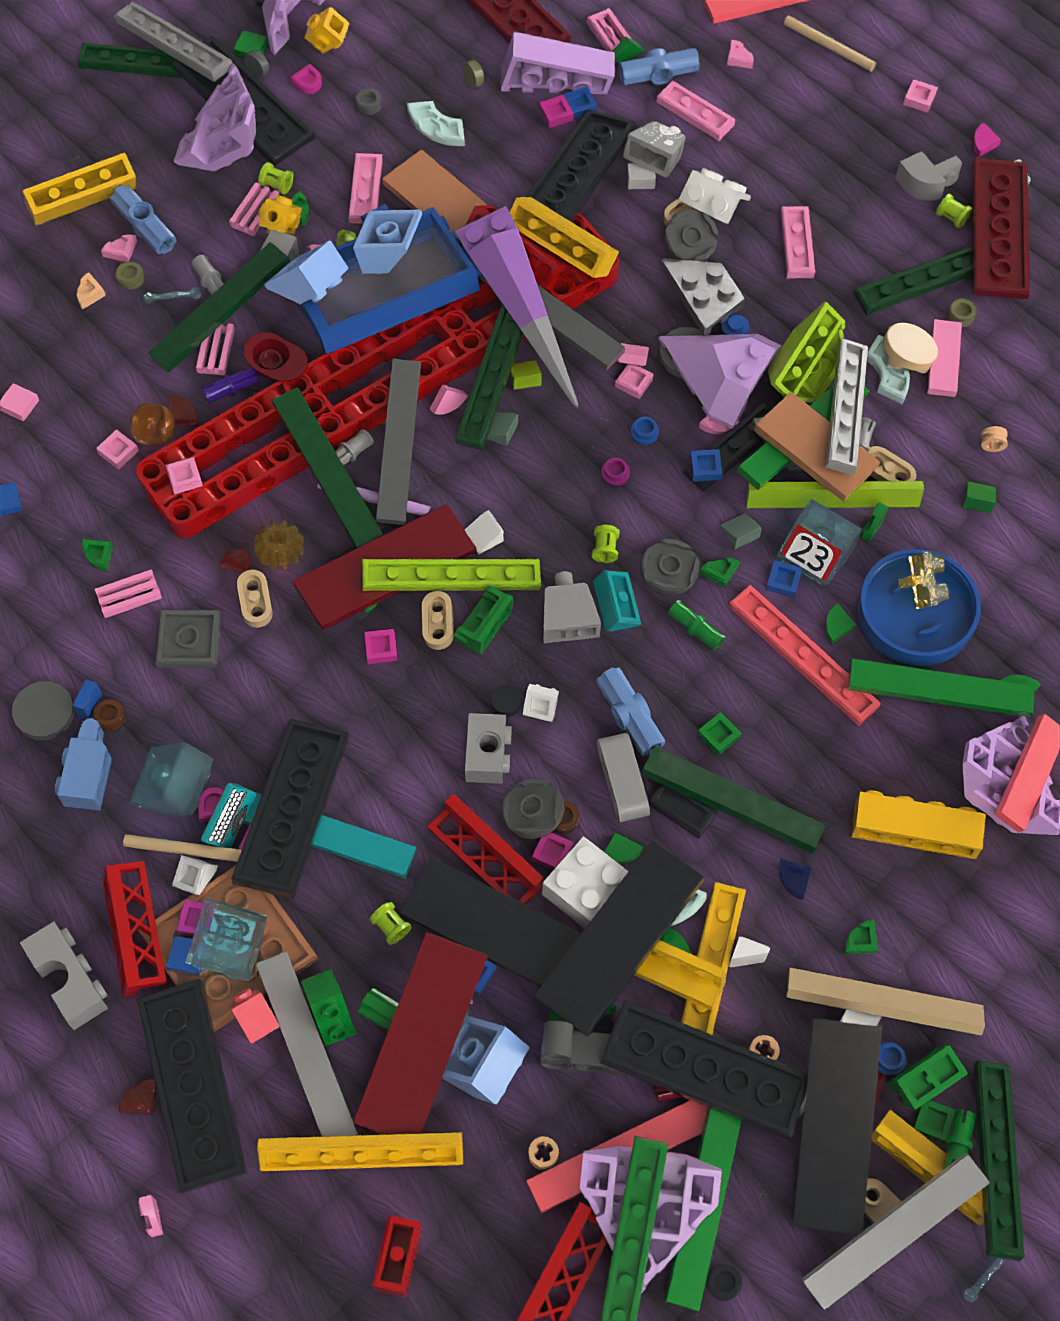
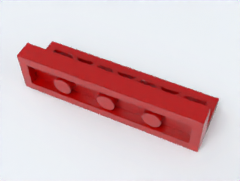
[465,205,574,290]
[427,793,544,905]
[102,861,167,998]
[517,1202,608,1321]

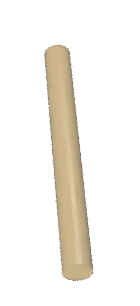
[784,16,876,72]
[123,834,242,862]

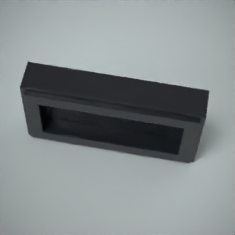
[648,784,717,839]

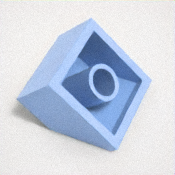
[353,210,422,274]
[264,240,349,304]
[442,1016,530,1105]

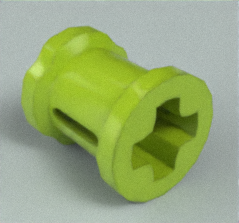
[258,162,294,195]
[936,194,972,229]
[592,525,620,563]
[369,902,412,945]

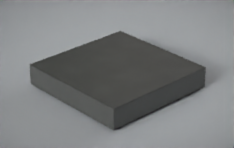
[155,610,221,669]

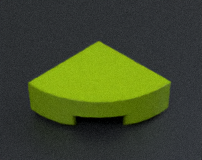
[336,229,356,247]

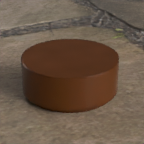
[93,699,125,732]
[554,801,579,834]

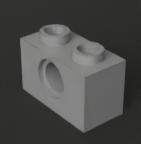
[465,713,512,784]

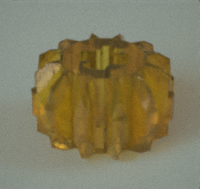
[254,520,304,571]

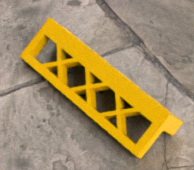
[634,940,726,1011]
[871,1110,984,1226]

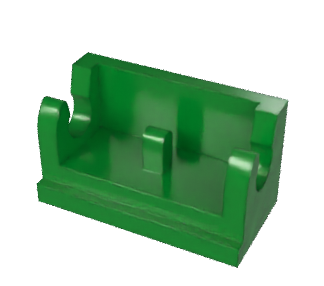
[453,586,513,655]
[886,1045,968,1110]

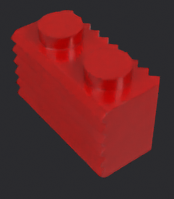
[372,1215,423,1298]

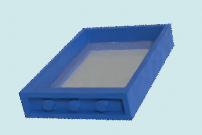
[297,207,481,354]

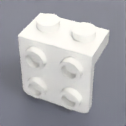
[679,168,751,224]

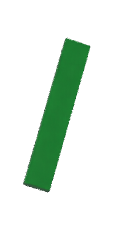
[737,386,870,490]
[848,659,1035,717]
[663,1107,741,1311]
[600,1136,669,1321]

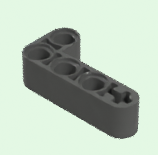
[540,1021,628,1075]

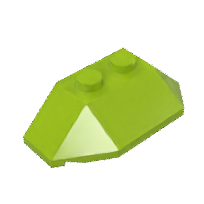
[767,302,845,404]

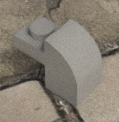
[895,151,962,201]

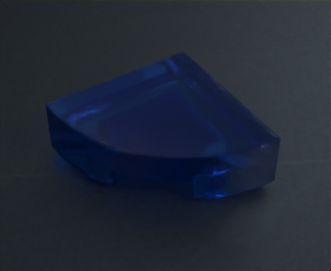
[779,859,812,900]

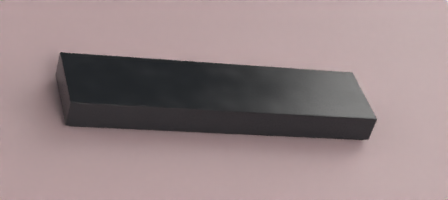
[683,402,772,492]

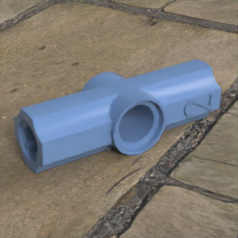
[619,48,700,85]
[110,185,176,255]
[596,668,665,756]

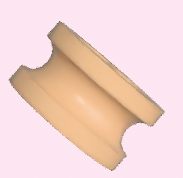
[981,426,1008,452]
[749,1035,780,1061]
[528,1137,559,1170]

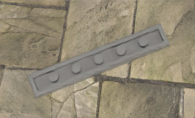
[114,2,232,82]
[825,339,868,476]
[256,951,358,1137]
[802,1153,990,1310]

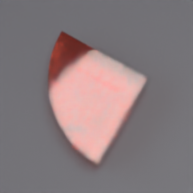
[168,395,198,425]
[220,549,252,573]
[118,1079,157,1115]

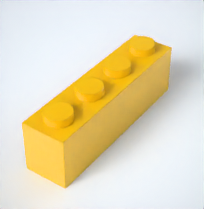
[23,153,136,226]
[510,197,619,278]
[851,790,986,859]

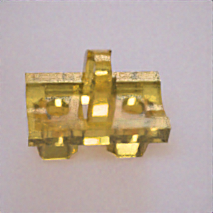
[898,551,949,609]

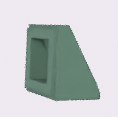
[487,412,518,447]
[720,513,762,549]

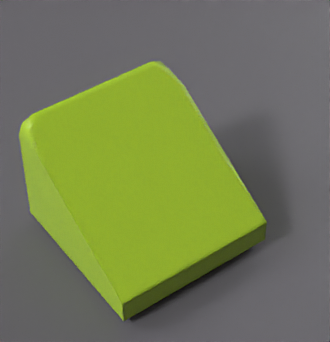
[510,360,541,390]

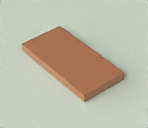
[382,149,487,244]
[754,392,881,502]

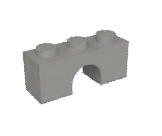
[20,922,108,1030]

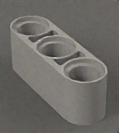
[597,733,650,823]

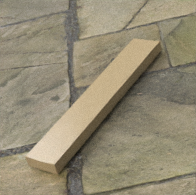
[786,968,985,1035]

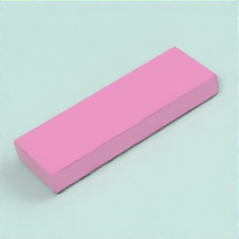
[656,81,735,141]
[349,153,383,224]
[780,206,815,278]
[927,319,962,397]

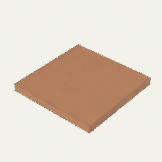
[139,865,319,1032]

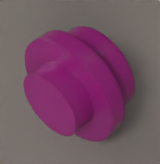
[601,458,630,486]

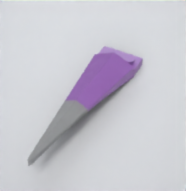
[456,206,578,408]

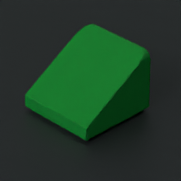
[963,481,996,513]

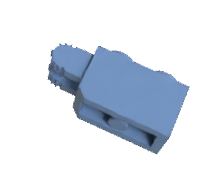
[55,718,112,811]

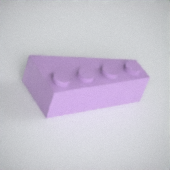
[500,32,615,94]

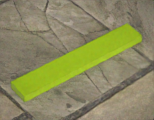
[746,481,924,508]
[362,559,541,591]

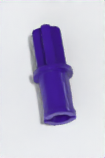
[201,367,258,404]

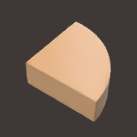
[77,272,106,309]

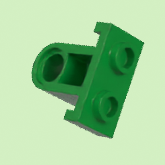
[301,969,356,1047]

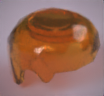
[131,403,175,446]

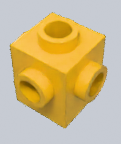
[304,7,350,54]
[258,195,302,234]

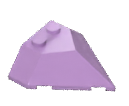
[262,0,325,55]
[174,63,256,171]
[658,334,782,429]
[963,716,1060,835]
[580,1146,722,1293]

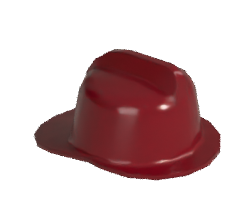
[244,332,308,381]

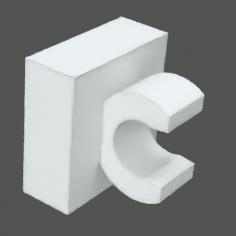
[523,684,559,722]

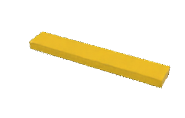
[681,882,746,1035]
[257,1132,463,1171]

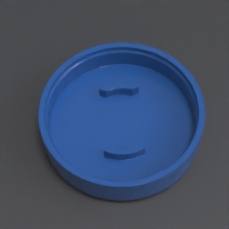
[857,549,981,666]

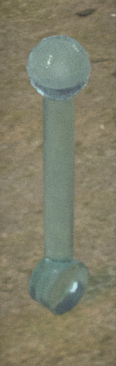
[143,287,201,304]
[963,1258,1005,1303]

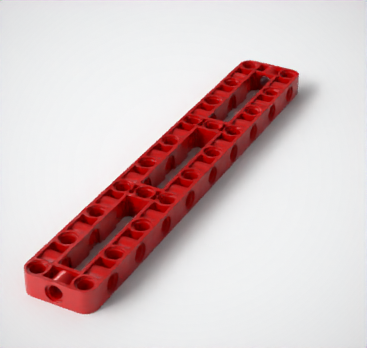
[136,213,619,538]

